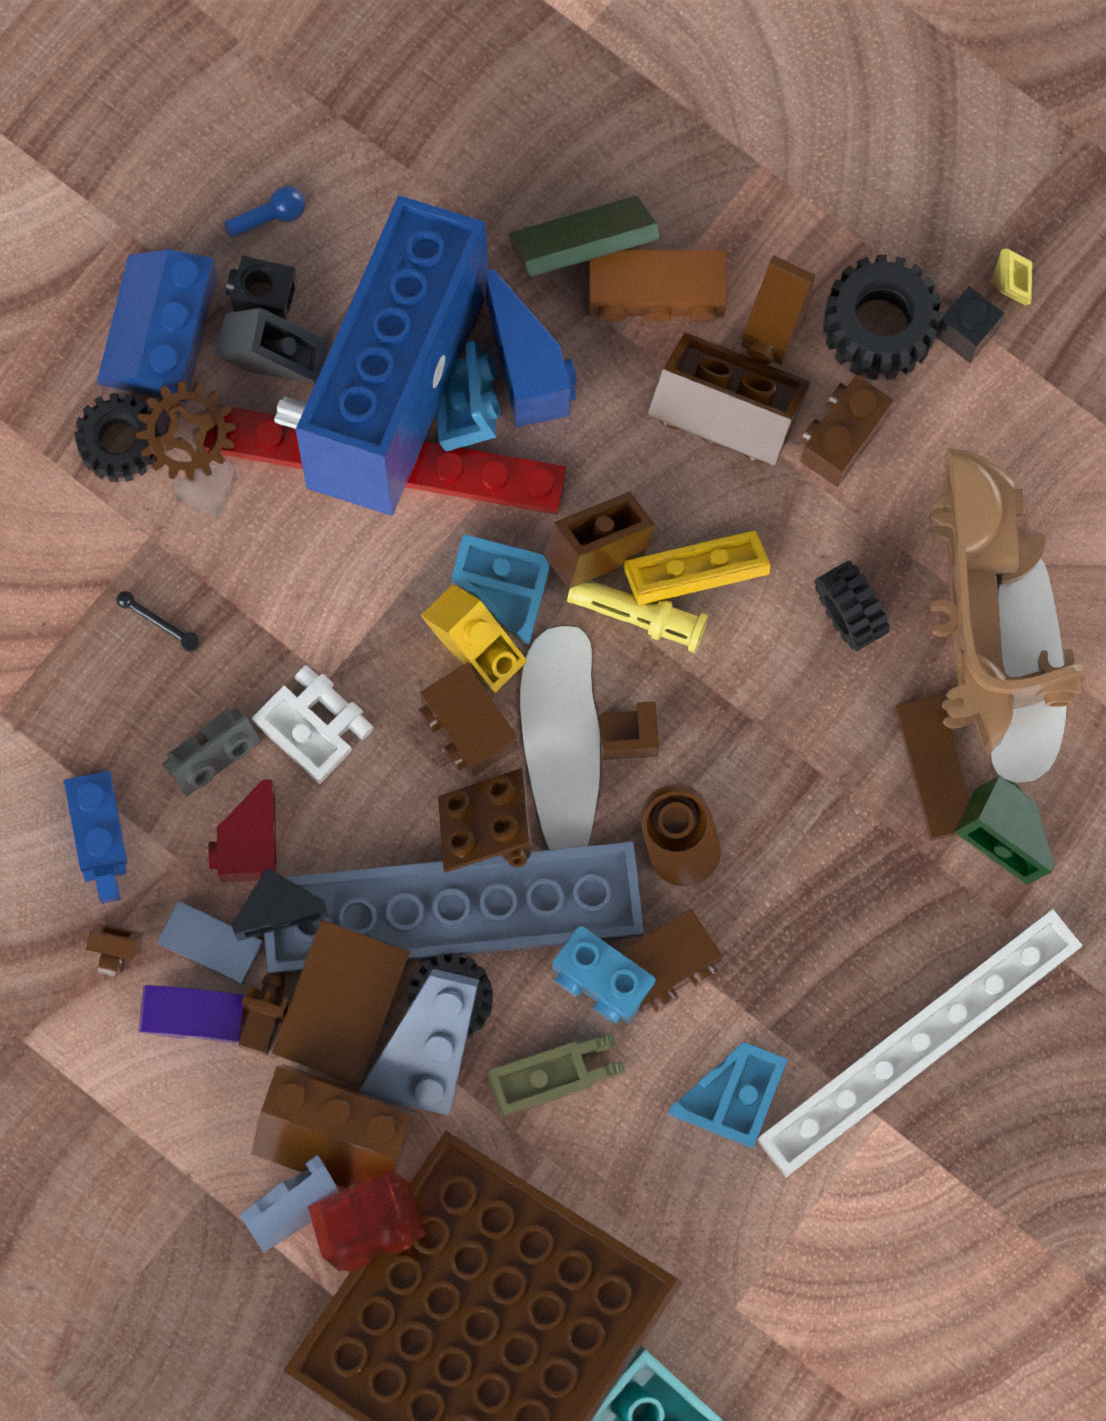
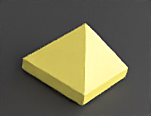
[990,249,1032,305]

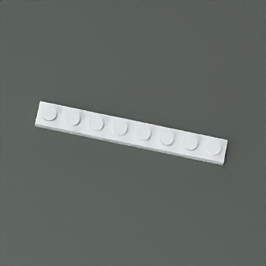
[756,909,1082,1178]

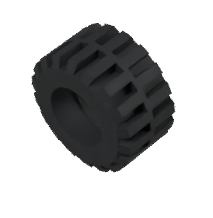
[823,255,942,380]

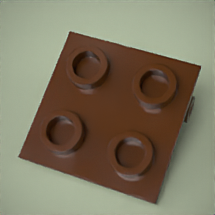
[438,768,531,873]

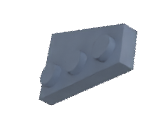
[359,969,479,1116]

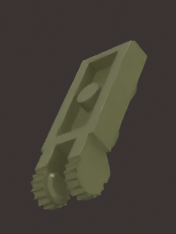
[486,1034,626,1118]

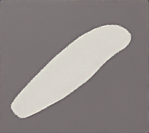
[991,559,1066,783]
[520,626,600,850]

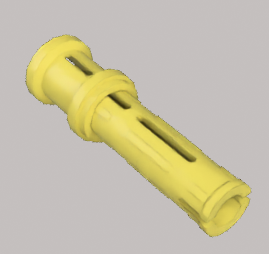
[567,580,709,654]

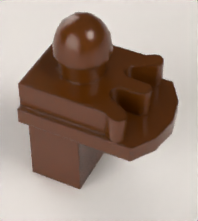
[238,972,288,1056]

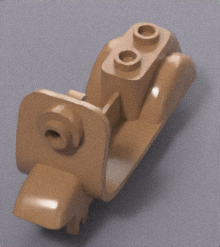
[929,448,1087,756]

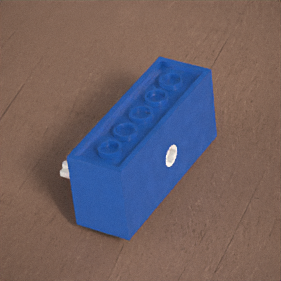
[274,195,489,516]

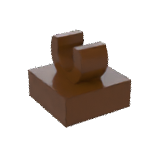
[86,923,144,978]

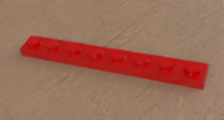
[203,404,566,515]

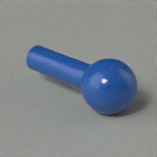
[224,186,305,238]

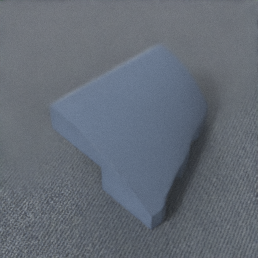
[239,1155,344,1253]

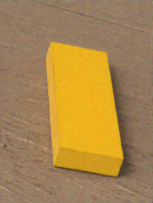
[624,530,771,606]

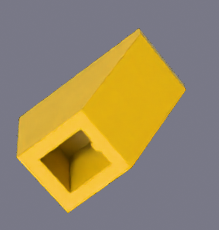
[420,584,527,693]

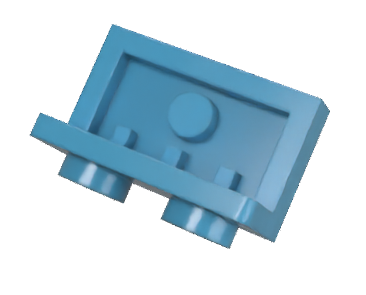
[437,340,501,451]
[552,926,655,1025]

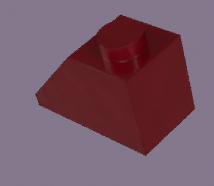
[208,779,277,882]

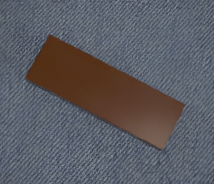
[895,695,970,841]

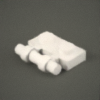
[252,665,374,784]

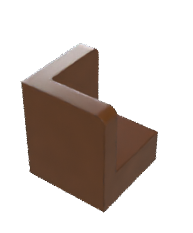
[599,702,659,760]

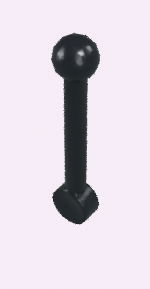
[116,591,200,652]

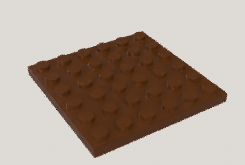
[283,1131,682,1421]

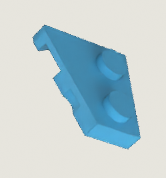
[451,534,551,645]
[668,1042,788,1149]

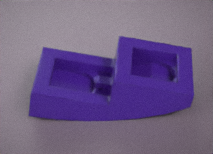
[138,985,244,1043]

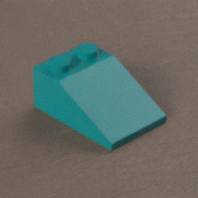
[592,1346,723,1421]

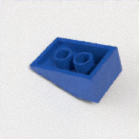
[485,269,577,428]

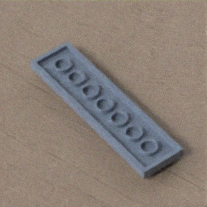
[265,842,644,974]

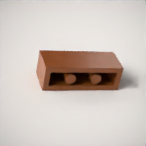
[589,250,727,322]

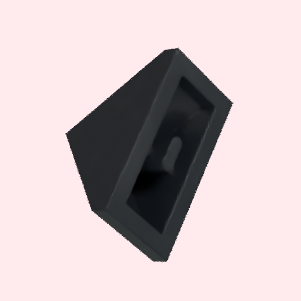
[232,868,329,941]

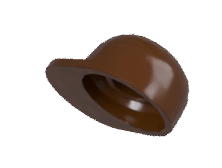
[641,783,721,886]

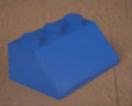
[97,249,217,403]

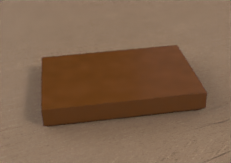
[272,919,410,1086]

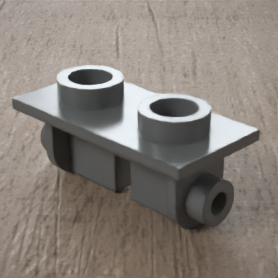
[162,708,261,797]

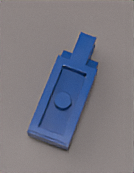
[64,771,128,904]

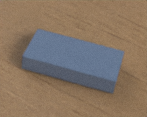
[157,900,264,985]

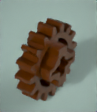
[135,380,236,481]

